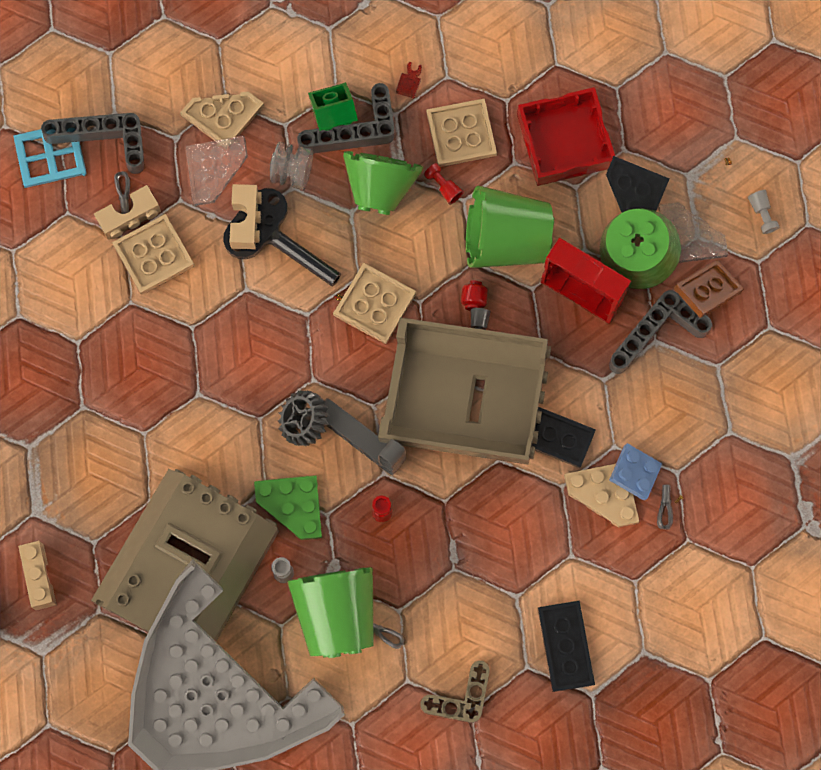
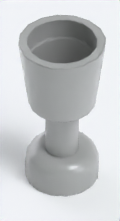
[748,190,780,234]
[272,557,294,583]

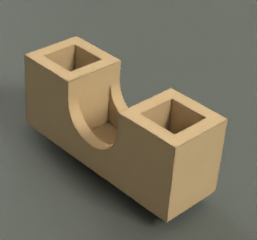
[230,184,262,249]
[94,185,161,240]
[18,541,57,610]

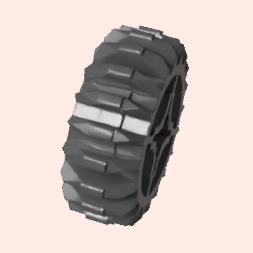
[278,390,330,446]

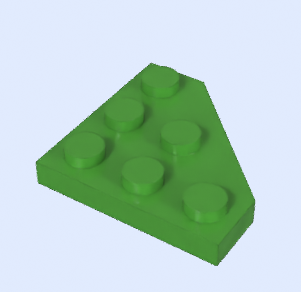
[254,476,322,540]

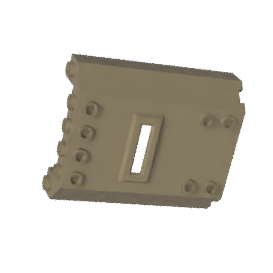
[378,318,551,465]
[91,469,279,642]

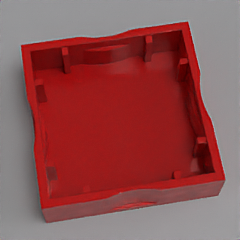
[517,87,615,186]
[541,237,631,324]

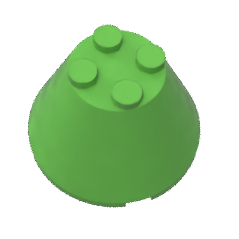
[343,151,423,215]

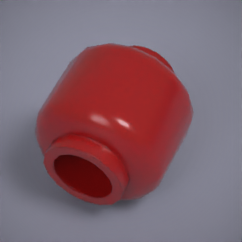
[461,280,488,311]

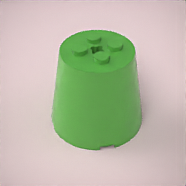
[466,186,554,268]
[600,208,681,289]
[288,567,374,658]

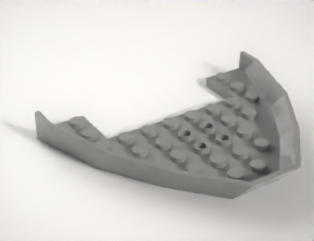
[128,559,345,770]

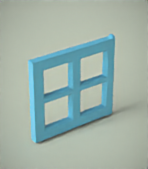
[13,128,86,188]

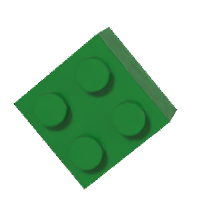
[308,82,358,131]

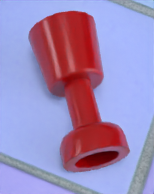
[424,163,464,205]
[372,495,393,522]

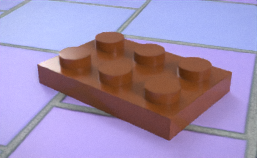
[673,260,744,318]

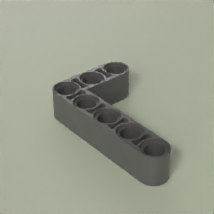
[297,83,394,154]
[41,113,145,174]
[609,290,712,374]
[325,398,406,476]

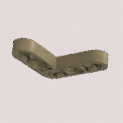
[420,661,489,723]

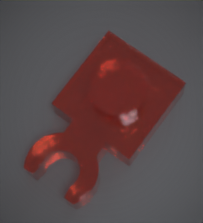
[396,62,422,99]

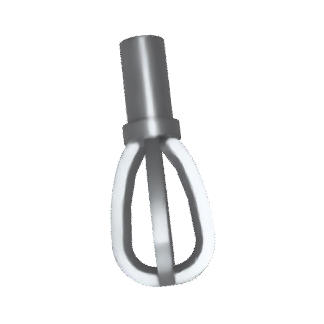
[114,171,130,214]
[657,485,673,530]
[373,623,404,649]

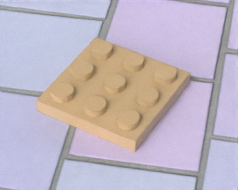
[426,98,497,167]
[112,214,195,295]
[333,263,416,344]

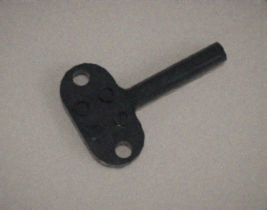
[223,188,341,287]

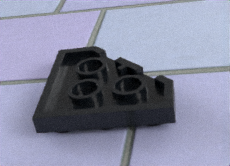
[606,156,670,213]

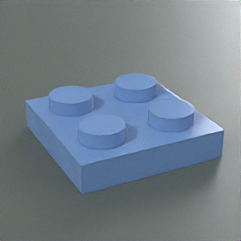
[609,443,662,500]

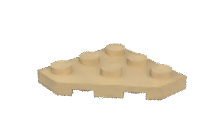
[180,92,264,150]
[564,464,639,527]

